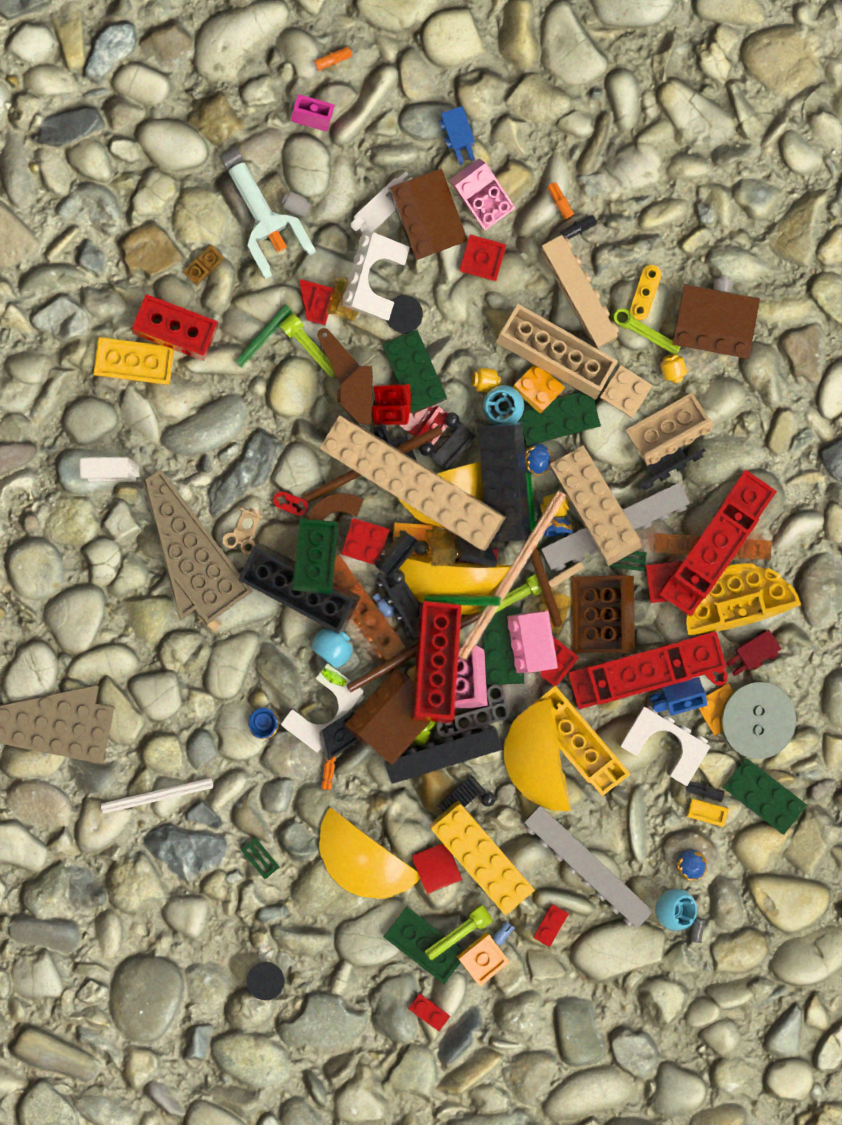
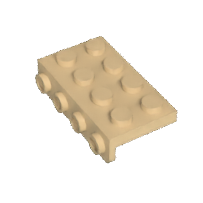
[626,393,714,465]

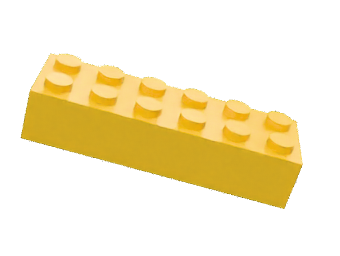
[429,800,535,915]

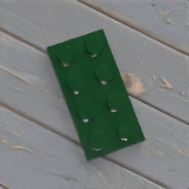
[382,330,447,414]
[520,392,601,447]
[293,518,338,594]
[483,607,524,685]
[722,757,807,835]
[383,906,464,984]

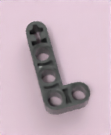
[437,685,509,737]

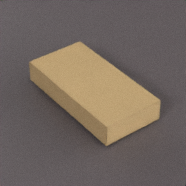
[549,562,584,588]

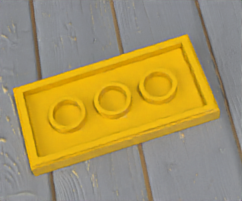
[93,337,174,385]

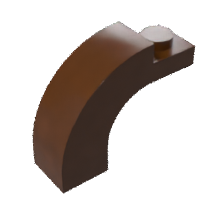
[307,493,364,521]

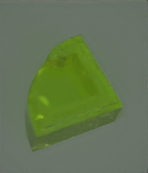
[321,667,347,687]

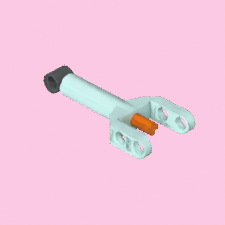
[219,146,316,279]

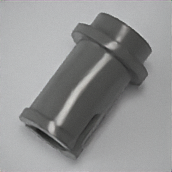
[689,918,707,943]

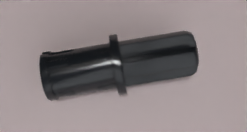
[559,215,597,239]
[686,781,725,802]

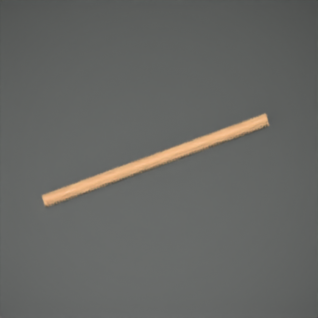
[458,490,567,660]

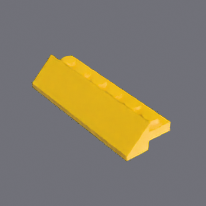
[527,685,631,796]

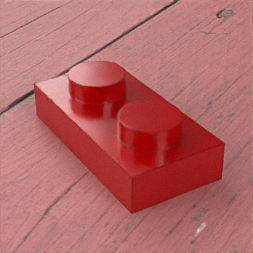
[533,904,569,947]
[408,993,451,1032]

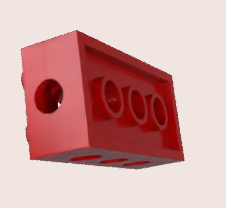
[132,294,218,361]

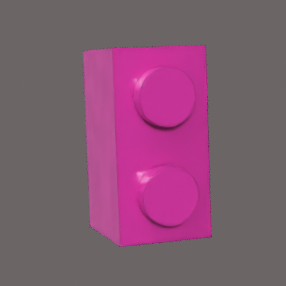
[291,94,335,132]

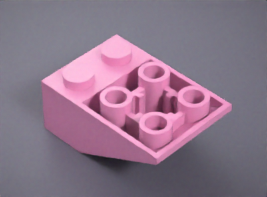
[448,158,515,230]

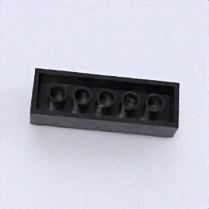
[478,423,531,542]
[239,543,361,634]
[384,724,502,784]

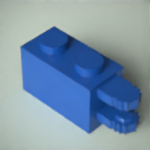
[439,106,475,165]
[649,677,707,716]

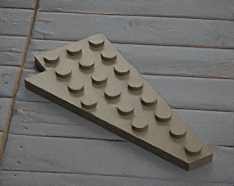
[144,469,253,625]
[0,685,115,764]

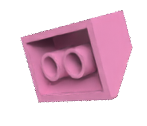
[507,611,558,673]
[455,645,487,708]

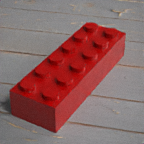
[412,601,462,723]

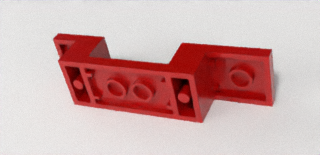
[659,469,777,617]
[568,631,727,710]

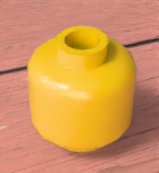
[660,353,687,383]
[471,368,501,393]
[540,493,570,517]

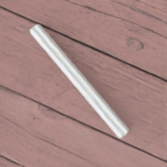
[101,778,214,813]

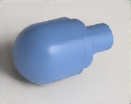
[372,593,395,618]

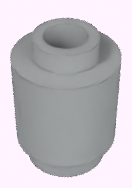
[281,192,311,217]
[713,276,733,293]

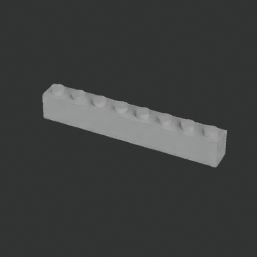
[541,483,690,572]
[524,805,653,928]

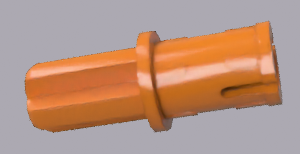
[314,47,352,71]
[547,182,575,220]

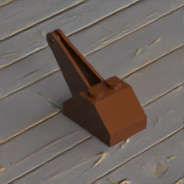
[317,328,373,427]

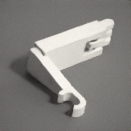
[351,172,413,235]

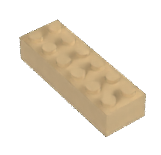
[540,235,619,350]
[496,304,618,400]
[550,445,642,566]

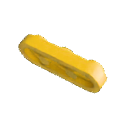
[630,265,661,321]

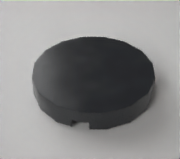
[386,295,423,334]
[246,962,285,1000]

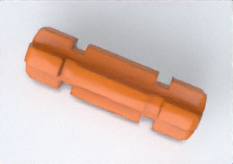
[321,756,336,790]

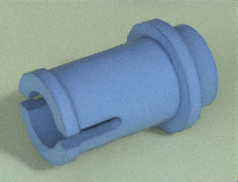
[492,920,515,946]

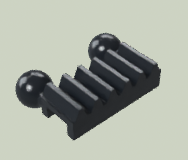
[419,412,476,471]
[375,530,429,585]
[437,775,495,812]

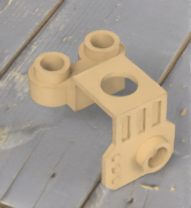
[223,507,264,555]

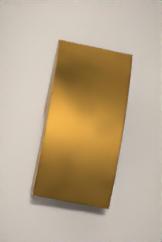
[183,244,226,286]

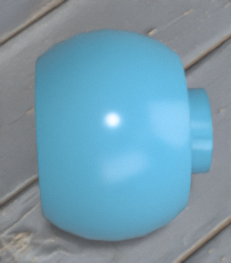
[483,385,524,424]
[311,628,353,668]
[655,889,697,931]

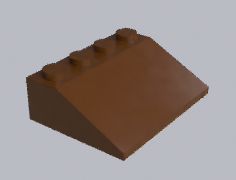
[388,169,468,261]
[673,284,760,359]
[572,575,635,653]
[345,668,431,765]

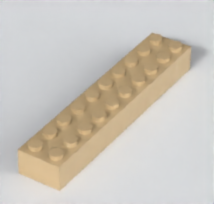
[320,415,506,550]

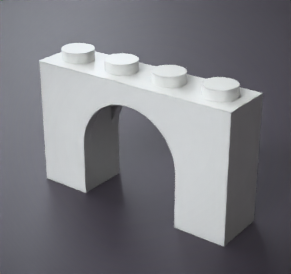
[342,232,410,320]
[80,457,139,482]
[281,663,365,753]
[619,705,711,786]

